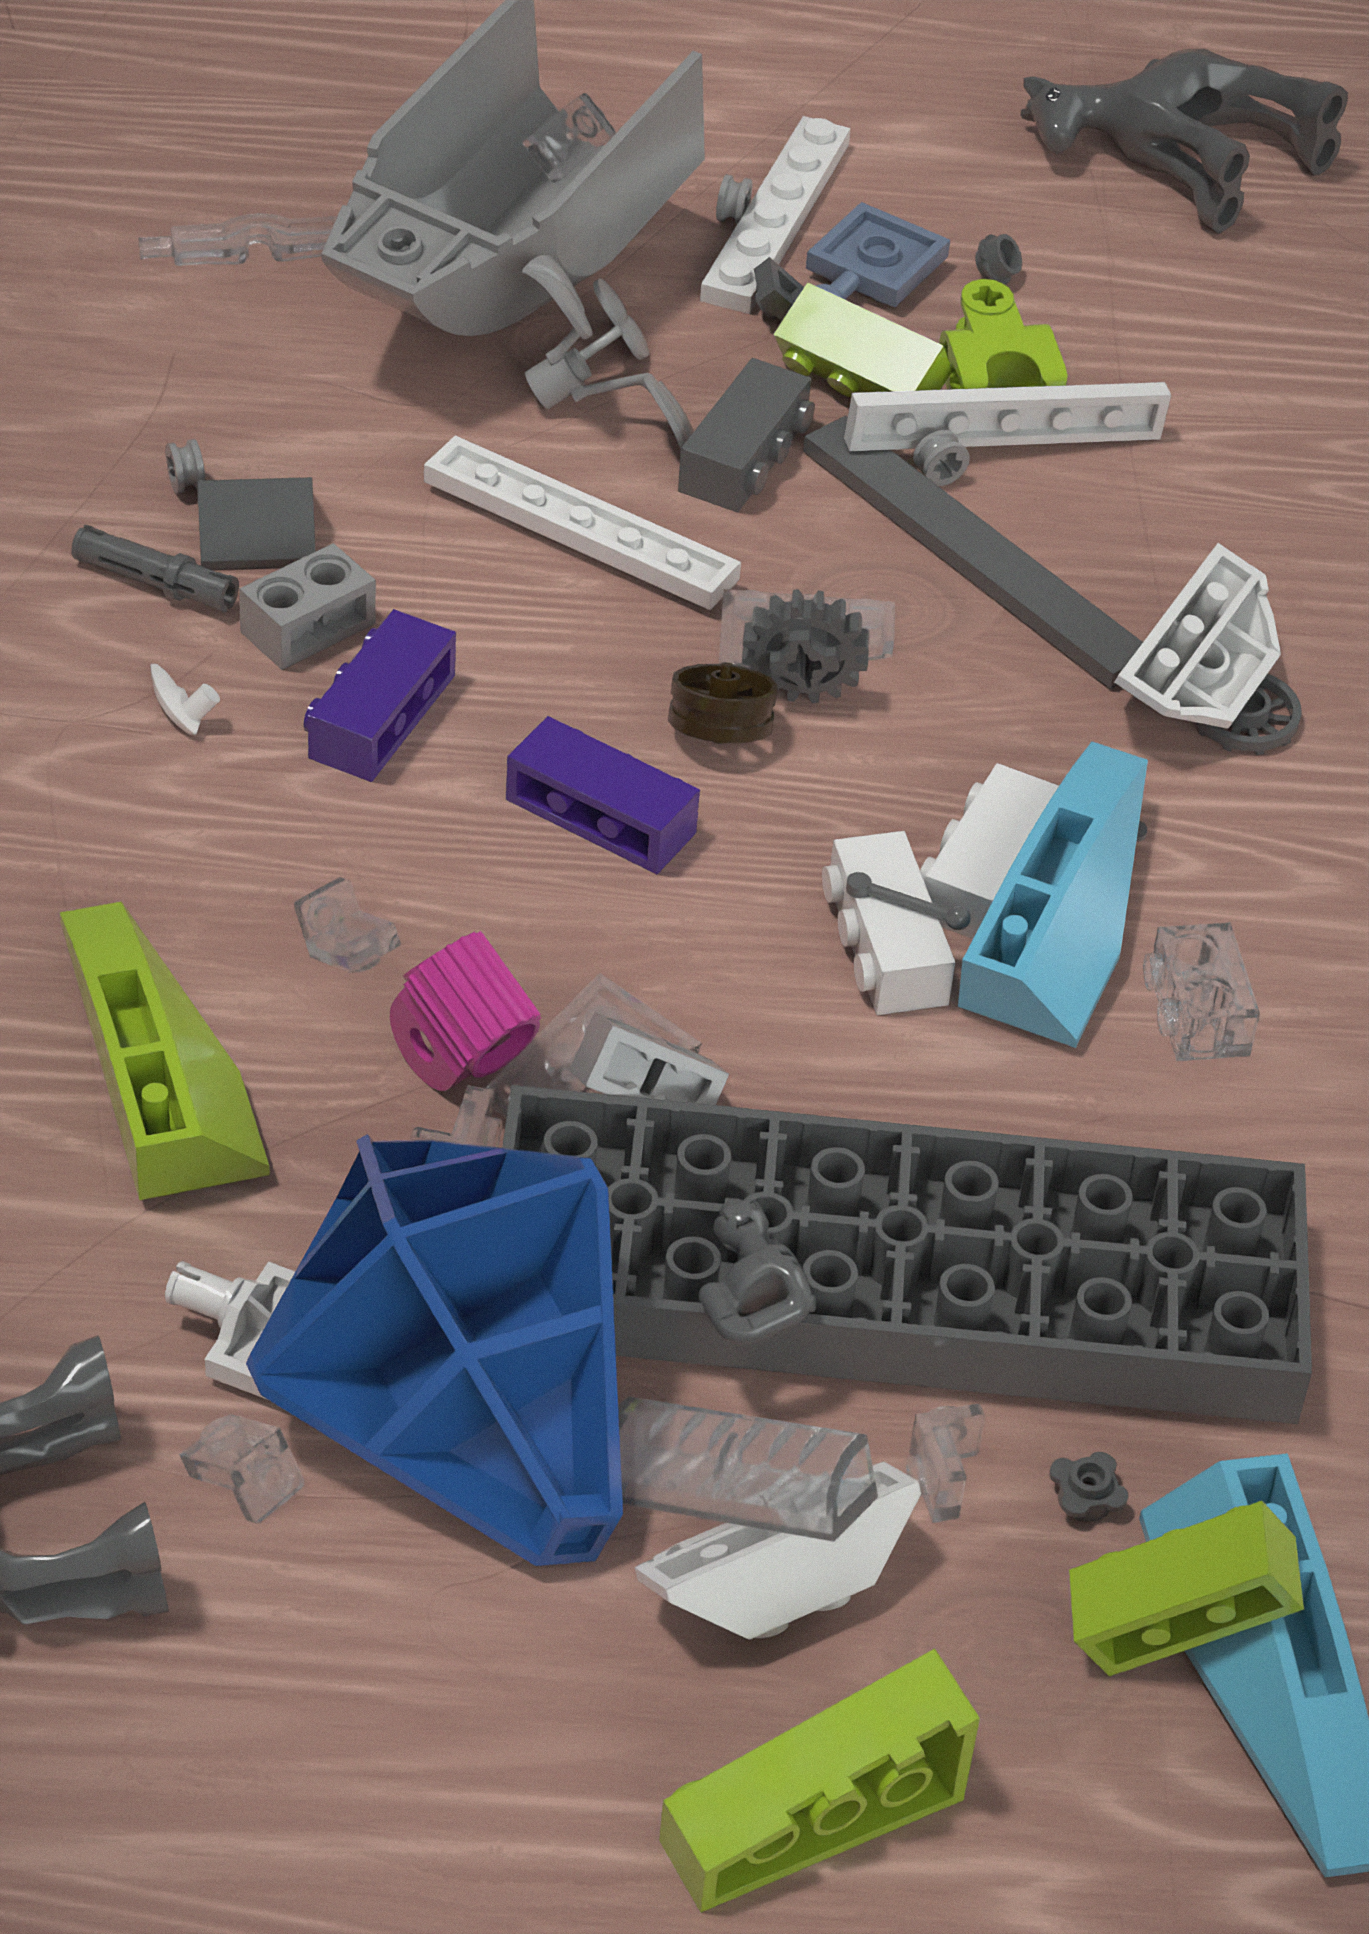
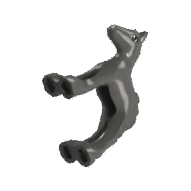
[1020,49,1348,234]
[0,1335,169,1625]

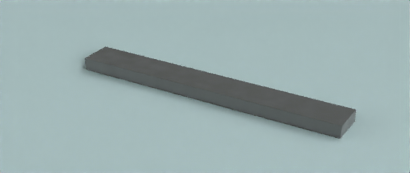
[803,415,1143,689]

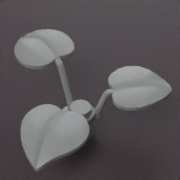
[522,255,694,450]

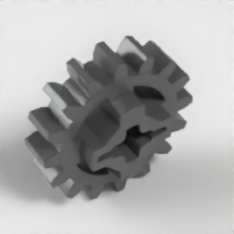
[742,589,870,703]

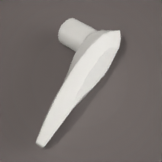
[150,664,220,735]

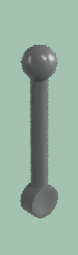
[846,872,971,930]

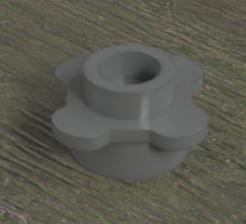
[1049,1452,1128,1522]

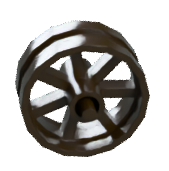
[668,662,778,744]

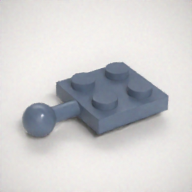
[806,202,950,307]

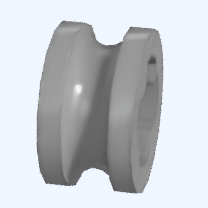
[716,174,753,224]
[913,430,970,486]
[165,439,205,494]

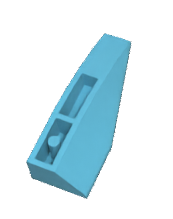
[958,742,1148,1048]
[1139,1453,1369,1878]

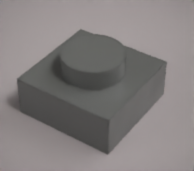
[754,257,804,321]

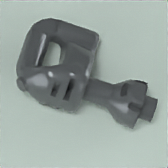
[699,1199,816,1345]

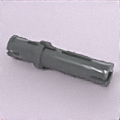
[71,524,239,612]

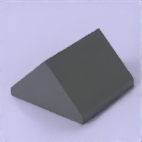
[197,477,316,570]

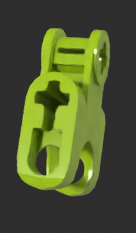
[939,279,1068,390]

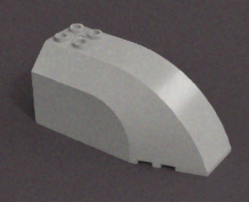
[321,0,705,336]

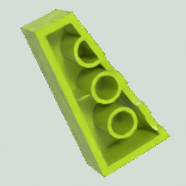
[659,1648,980,1913]

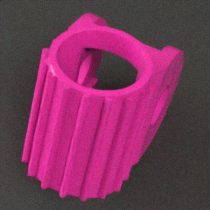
[390,931,541,1091]

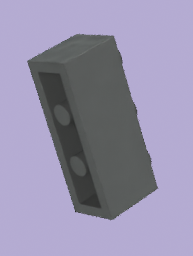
[678,358,815,513]

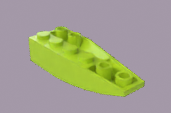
[59,901,270,1200]

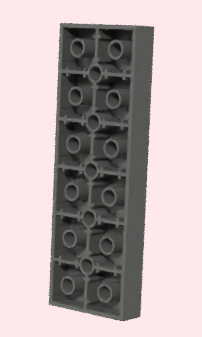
[502,1085,1312,1424]

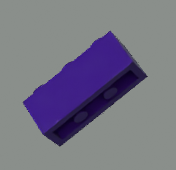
[303,609,456,782]
[506,716,700,875]

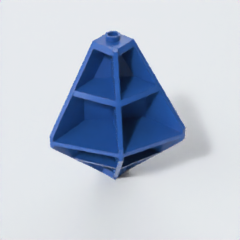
[246,1134,623,1566]

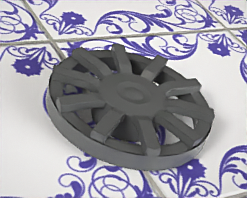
[1195,674,1302,755]

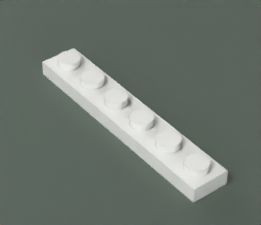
[700,116,851,314]
[844,382,1171,451]
[424,435,741,610]

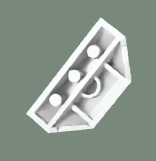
[1114,543,1281,728]
[635,1461,921,1640]

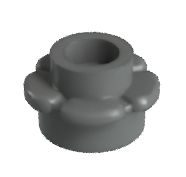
[975,234,1022,284]

